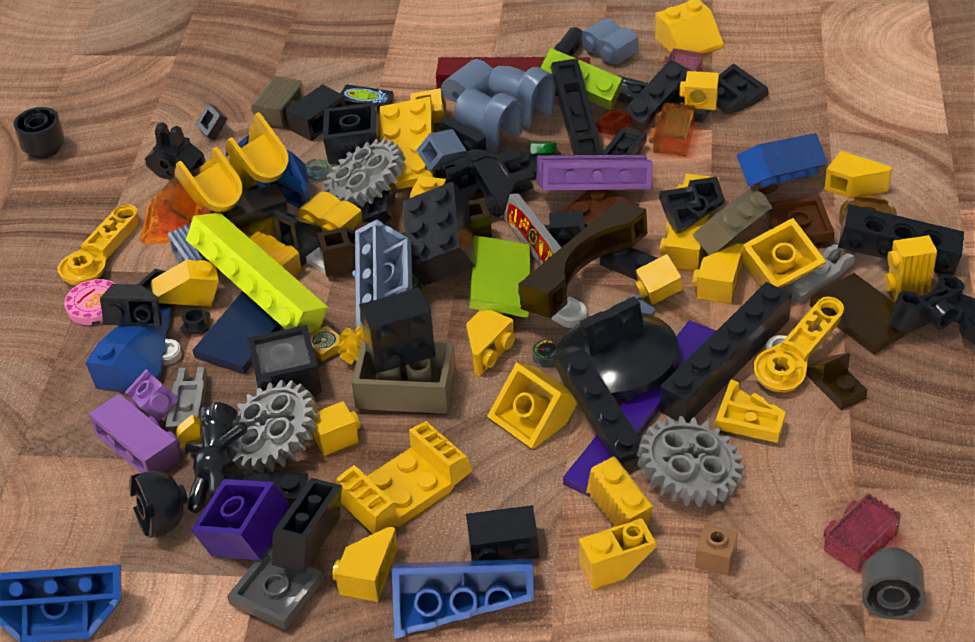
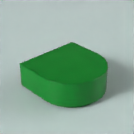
[530,141,557,154]

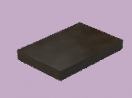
[810,273,911,354]

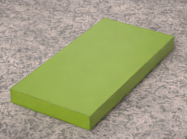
[469,235,530,317]

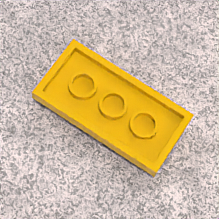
[380,97,435,190]

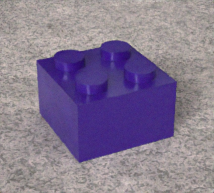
[191,479,291,561]

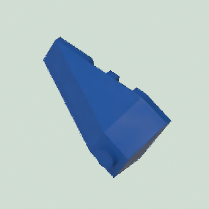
[85,305,172,392]

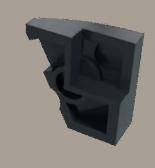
[659,176,725,234]

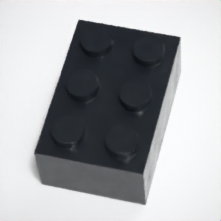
[403,181,476,286]

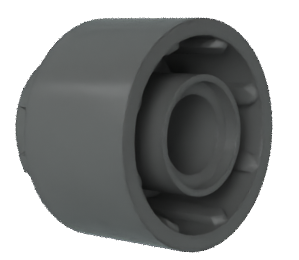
[862,547,925,619]

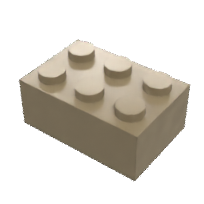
[352,339,456,414]

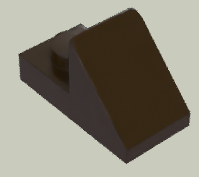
[806,353,867,410]

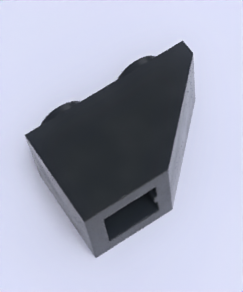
[100,284,162,327]

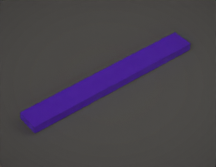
[563,320,716,497]

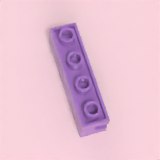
[536,155,653,190]

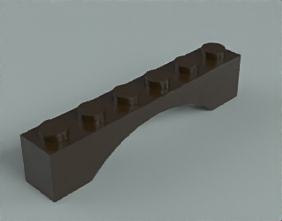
[317,199,492,277]
[518,201,648,319]

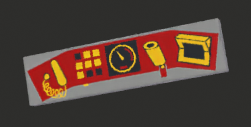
[503,194,561,265]

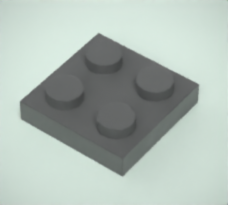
[227,548,324,630]

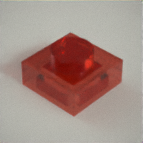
[595,109,633,136]

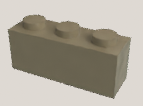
[692,186,773,255]

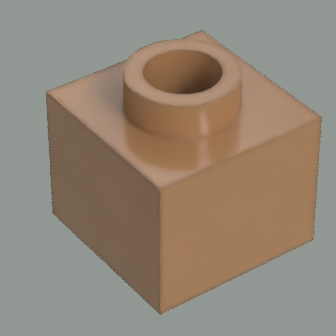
[695,524,738,575]

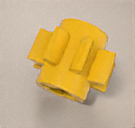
[336,326,364,365]

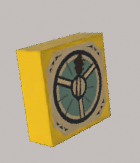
[310,325,339,362]

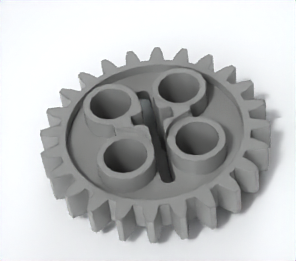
[323,139,406,208]
[226,380,320,473]
[637,416,744,508]

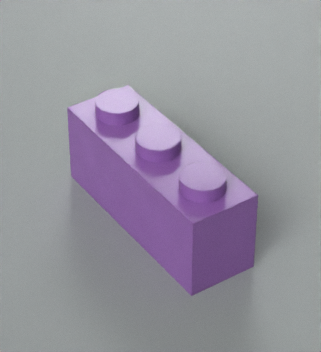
[89,394,181,473]

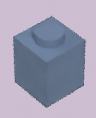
[416,129,466,171]

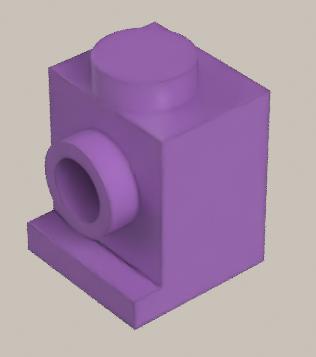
[125,369,179,422]

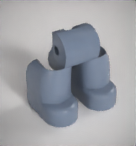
[441,59,555,154]

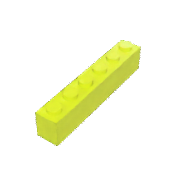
[186,213,328,333]

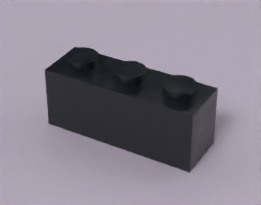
[272,478,342,573]

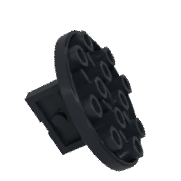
[556,296,679,401]

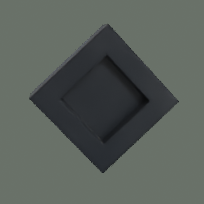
[195,103,228,140]

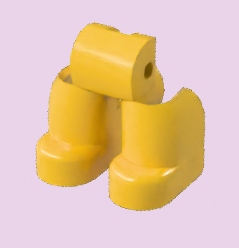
[175,112,288,212]

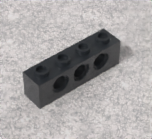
[838,204,964,276]

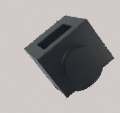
[544,211,585,248]

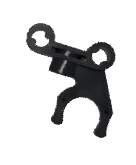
[889,275,975,345]

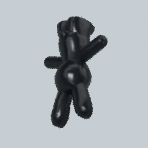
[185,402,248,514]

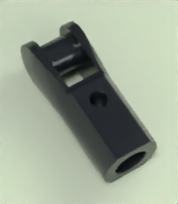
[554,27,582,57]

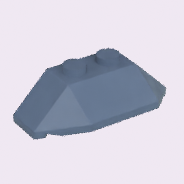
[355,220,412,328]

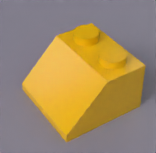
[655,0,724,62]
[742,218,826,288]
[487,362,578,449]

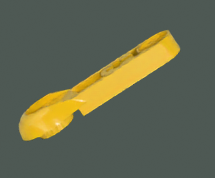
[58,205,140,286]
[754,297,844,393]

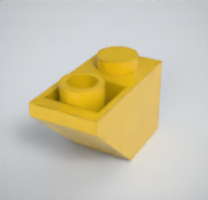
[824,150,893,199]
[466,310,515,377]
[579,518,656,590]

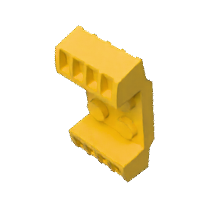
[336,421,473,534]

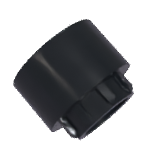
[13,107,64,159]

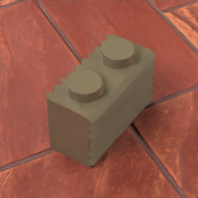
[251,75,304,128]

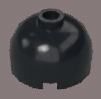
[129,470,188,538]

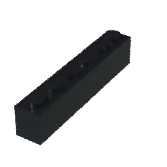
[660,282,792,423]

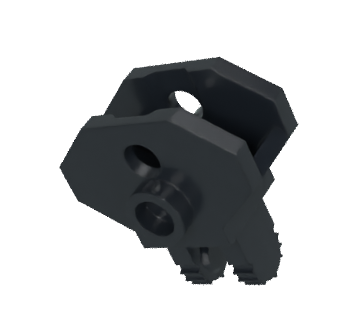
[145,123,206,182]

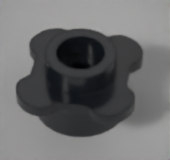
[180,307,211,334]

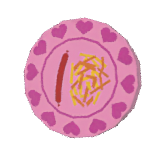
[64,279,115,326]

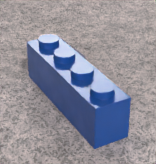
[736,133,828,189]
[392,559,534,639]

